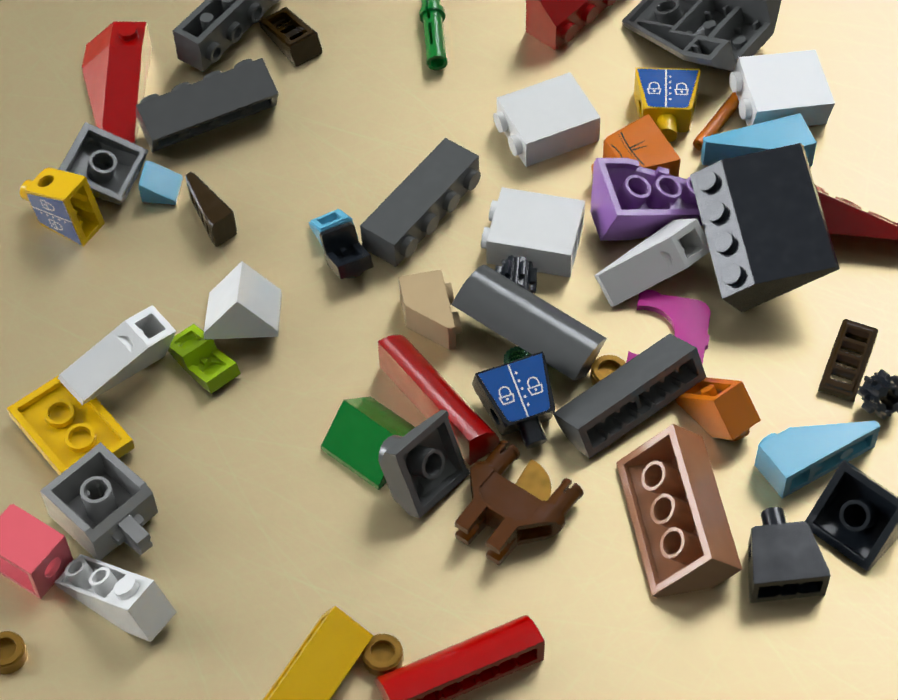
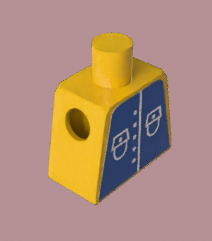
[634,68,700,142]
[20,167,105,247]

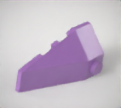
[590,158,703,241]

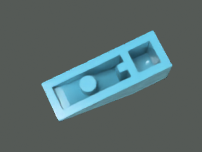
[701,113,817,166]
[755,420,880,499]

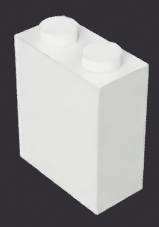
[729,49,835,126]
[493,72,601,167]
[481,187,585,277]

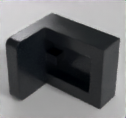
[319,222,374,279]

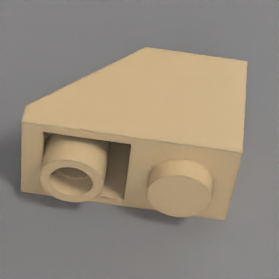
[398,270,462,350]

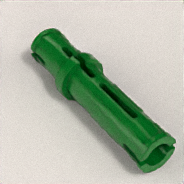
[419,0,448,70]

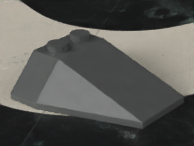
[622,0,782,72]

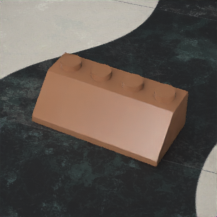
[616,424,743,598]

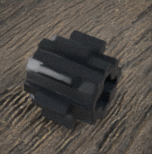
[495,255,537,293]
[857,369,898,420]

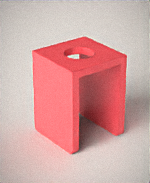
[0,504,73,599]

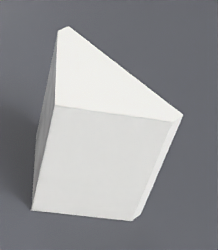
[204,261,282,339]

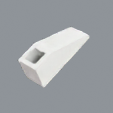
[594,218,710,306]
[58,305,176,405]
[54,554,176,642]

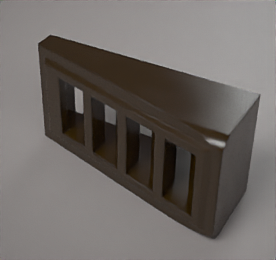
[259,7,322,66]
[185,172,237,247]
[818,319,879,402]

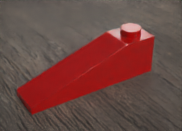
[82,21,152,144]
[815,184,898,240]

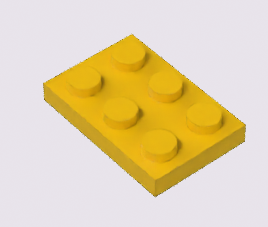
[7,375,135,475]

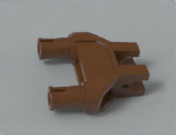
[455,440,584,566]

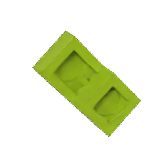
[168,324,241,394]

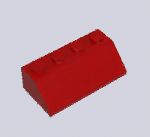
[526,0,617,51]

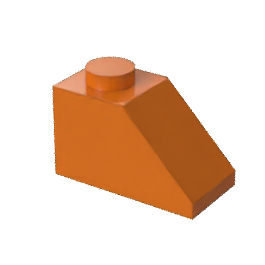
[675,377,761,441]

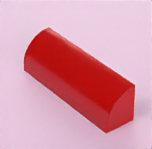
[377,335,500,466]
[375,615,545,700]

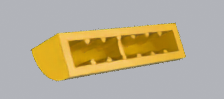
[263,606,374,700]

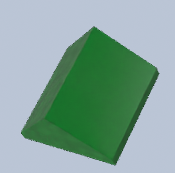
[321,396,415,490]

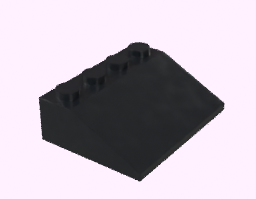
[690,143,840,312]

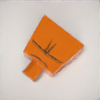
[591,114,681,177]

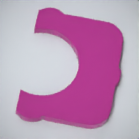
[626,290,711,365]

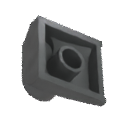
[58,122,149,205]
[379,410,470,518]

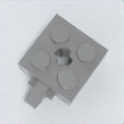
[40,442,158,561]

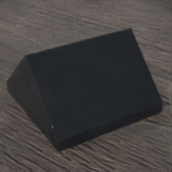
[805,460,898,571]

